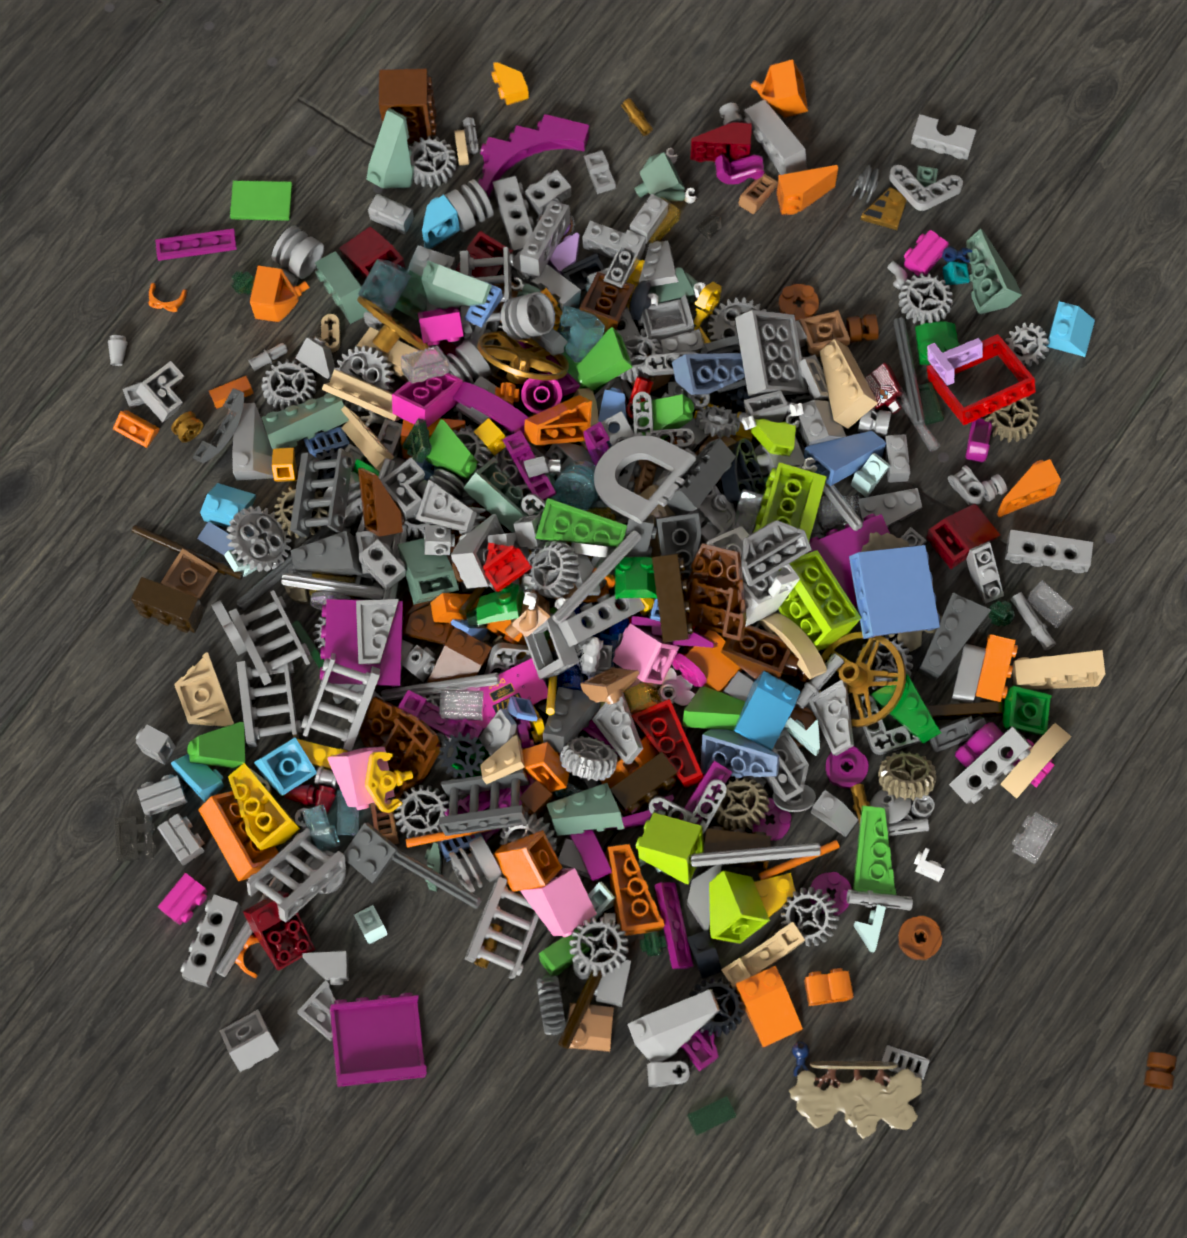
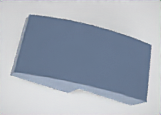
[197,521,234,555]

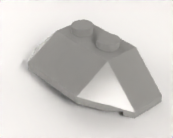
[741,521,811,586]
[745,728,809,802]

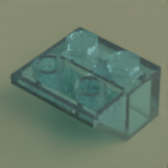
[358,259,411,310]
[557,306,605,363]

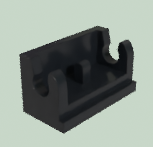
[561,253,605,291]

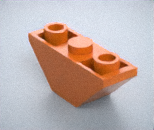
[599,736,658,789]

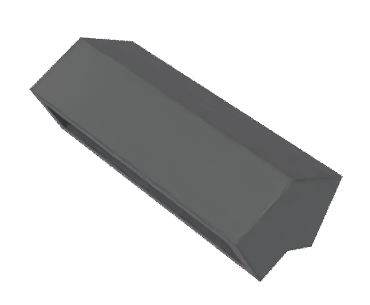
[531,328,568,355]

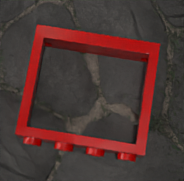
[927,334,1035,426]

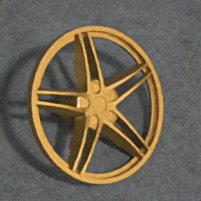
[357,296,435,356]
[477,331,569,384]
[818,632,906,727]

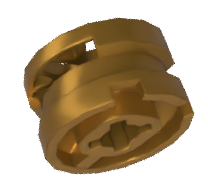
[171,411,204,443]

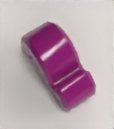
[715,154,764,185]
[965,418,992,463]
[955,722,1004,768]

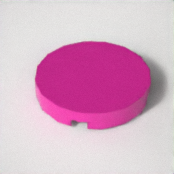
[672,653,707,687]

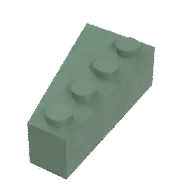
[261,393,349,450]
[463,457,540,533]

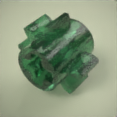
[231,271,255,295]
[989,600,1015,627]
[640,931,667,957]

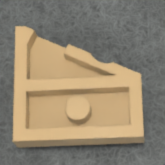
[481,735,525,784]

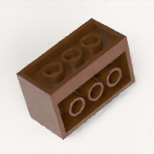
[379,69,436,144]

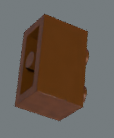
[519,780,555,819]

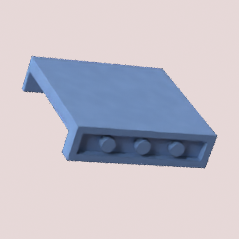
[849,545,940,639]

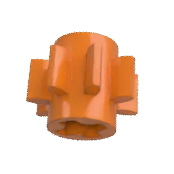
[495,382,520,406]

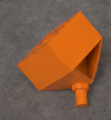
[751,60,808,117]
[250,266,309,322]

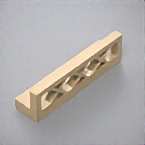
[322,369,402,421]
[341,406,394,471]

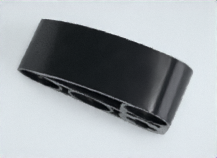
[721,438,766,504]

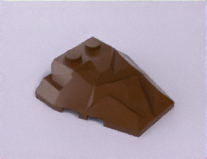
[685,544,746,641]
[402,579,470,645]
[358,696,441,799]

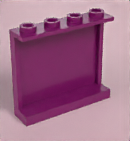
[808,513,890,607]
[320,599,403,687]
[329,993,427,1087]

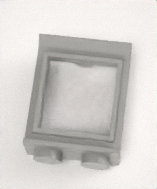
[637,294,694,346]

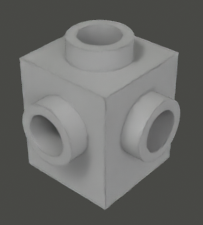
[424,525,455,555]
[401,645,437,682]

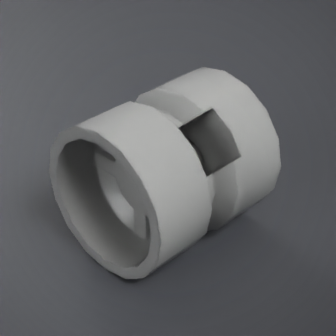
[858,408,891,437]

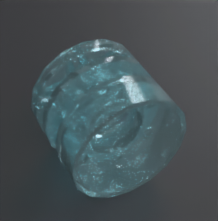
[553,460,598,511]

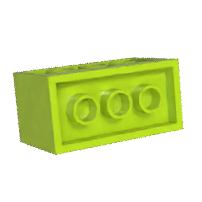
[752,462,826,542]
[778,550,862,651]

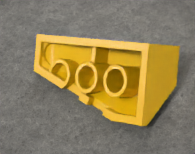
[228,763,300,850]

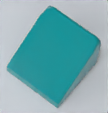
[942,262,970,285]

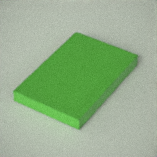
[230,181,292,220]

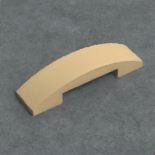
[759,613,827,679]
[1001,723,1072,798]
[722,922,805,988]

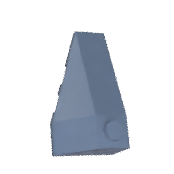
[672,353,745,395]
[700,729,780,778]

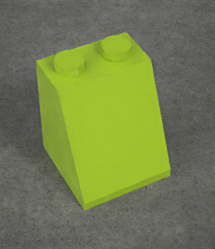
[636,812,704,885]
[709,871,770,944]

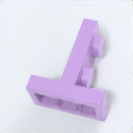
[927,338,982,385]

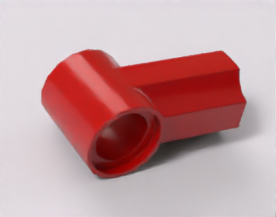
[626,376,654,419]

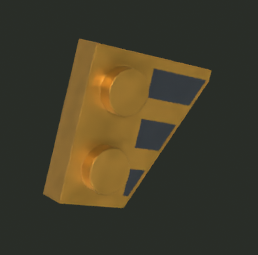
[861,188,907,230]

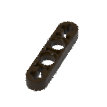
[927,702,1004,721]

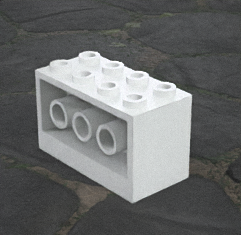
[705,526,790,627]

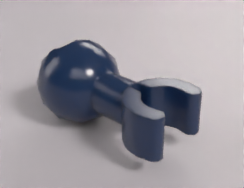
[942,246,972,263]
[792,1042,809,1077]

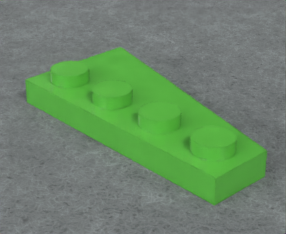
[535,498,627,547]
[853,805,896,895]

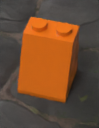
[677,628,743,692]
[493,830,562,892]

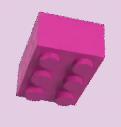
[418,307,463,346]
[392,365,463,429]

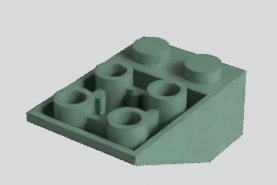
[397,538,459,604]

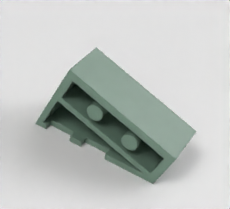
[315,251,369,324]
[546,783,624,836]

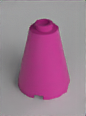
[521,378,562,414]

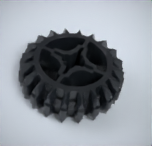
[689,978,745,1037]

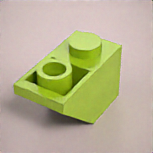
[751,419,796,457]

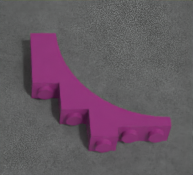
[478,114,590,198]

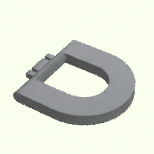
[594,436,696,524]

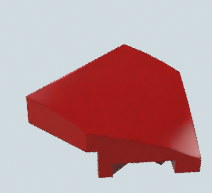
[483,543,532,592]

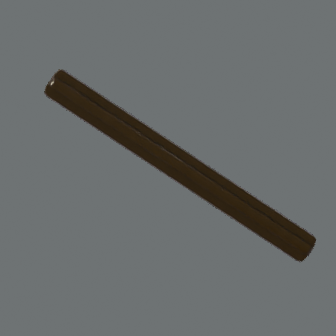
[559,930,621,1049]

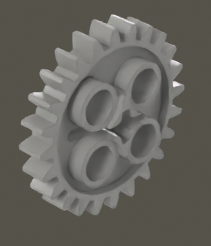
[708,298,766,353]
[334,346,395,412]
[226,506,291,572]

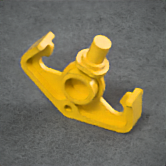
[693,282,722,327]
[365,752,413,813]

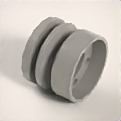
[444,179,493,232]
[272,226,324,279]
[501,292,555,341]
[438,341,492,384]
[323,472,363,527]
[449,836,502,893]

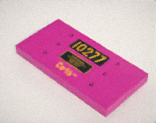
[457,658,548,731]

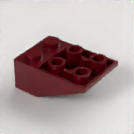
[690,122,752,162]
[339,226,406,291]
[455,231,513,285]
[926,504,1000,569]
[243,891,316,971]

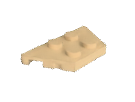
[174,652,234,727]

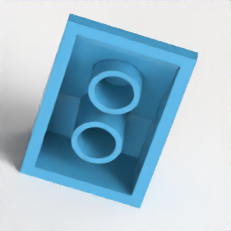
[734,671,800,751]

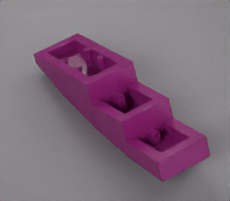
[631,616,718,648]

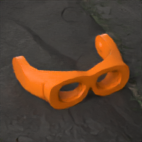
[149,283,187,312]
[583,568,615,603]
[235,935,259,979]

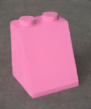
[613,623,679,685]
[328,747,395,810]
[521,868,597,937]

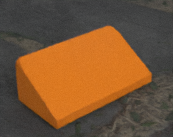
[209,376,254,409]
[113,410,160,448]

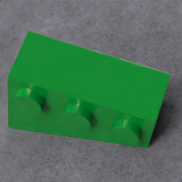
[870,674,942,743]

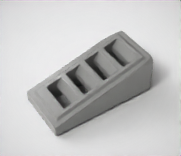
[882,1045,930,1081]

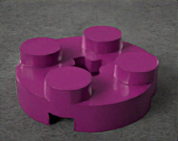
[512,716,534,750]
[825,746,868,789]
[750,798,791,841]
[809,872,852,916]

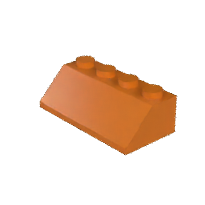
[198,791,279,881]

